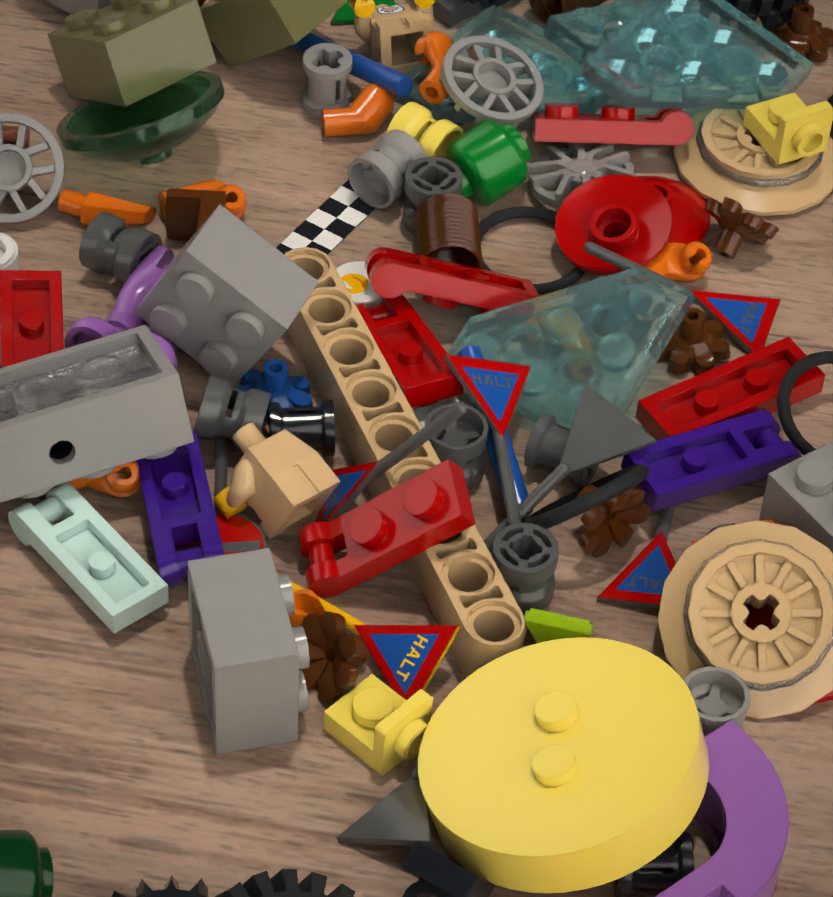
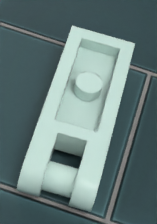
[8,482,169,634]

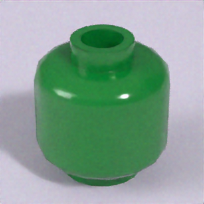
[446,120,532,206]

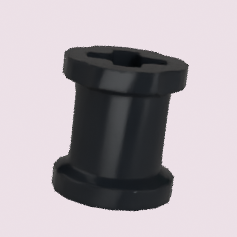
[268,400,335,456]
[613,832,694,897]

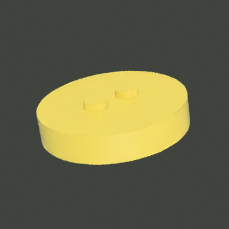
[418,637,709,894]

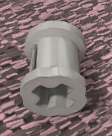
[302,43,353,117]

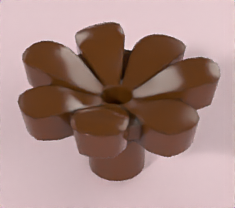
[764,3,833,62]
[704,197,779,259]
[650,307,730,375]
[576,485,651,558]
[299,612,368,702]

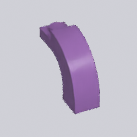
[655,719,789,897]

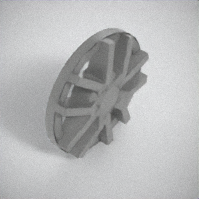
[439,35,544,128]
[0,113,65,224]
[528,143,636,209]

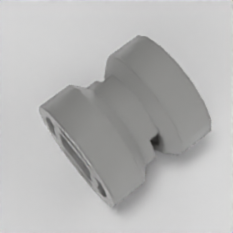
[348,130,427,209]
[684,666,750,737]

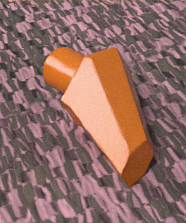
[58,189,156,227]

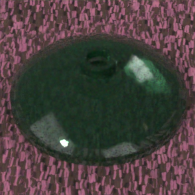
[56,71,225,165]

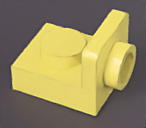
[743,92,833,165]
[323,674,433,776]

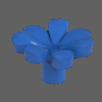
[235,359,313,423]

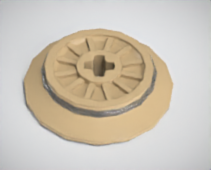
[673,97,833,216]
[657,520,833,720]

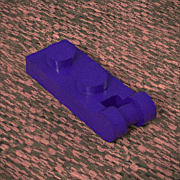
[620,410,802,512]
[137,431,224,588]

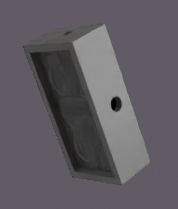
[0,324,195,503]

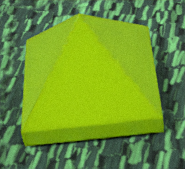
[524,608,596,643]

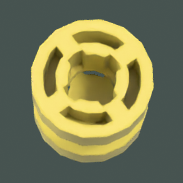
[386,102,464,159]

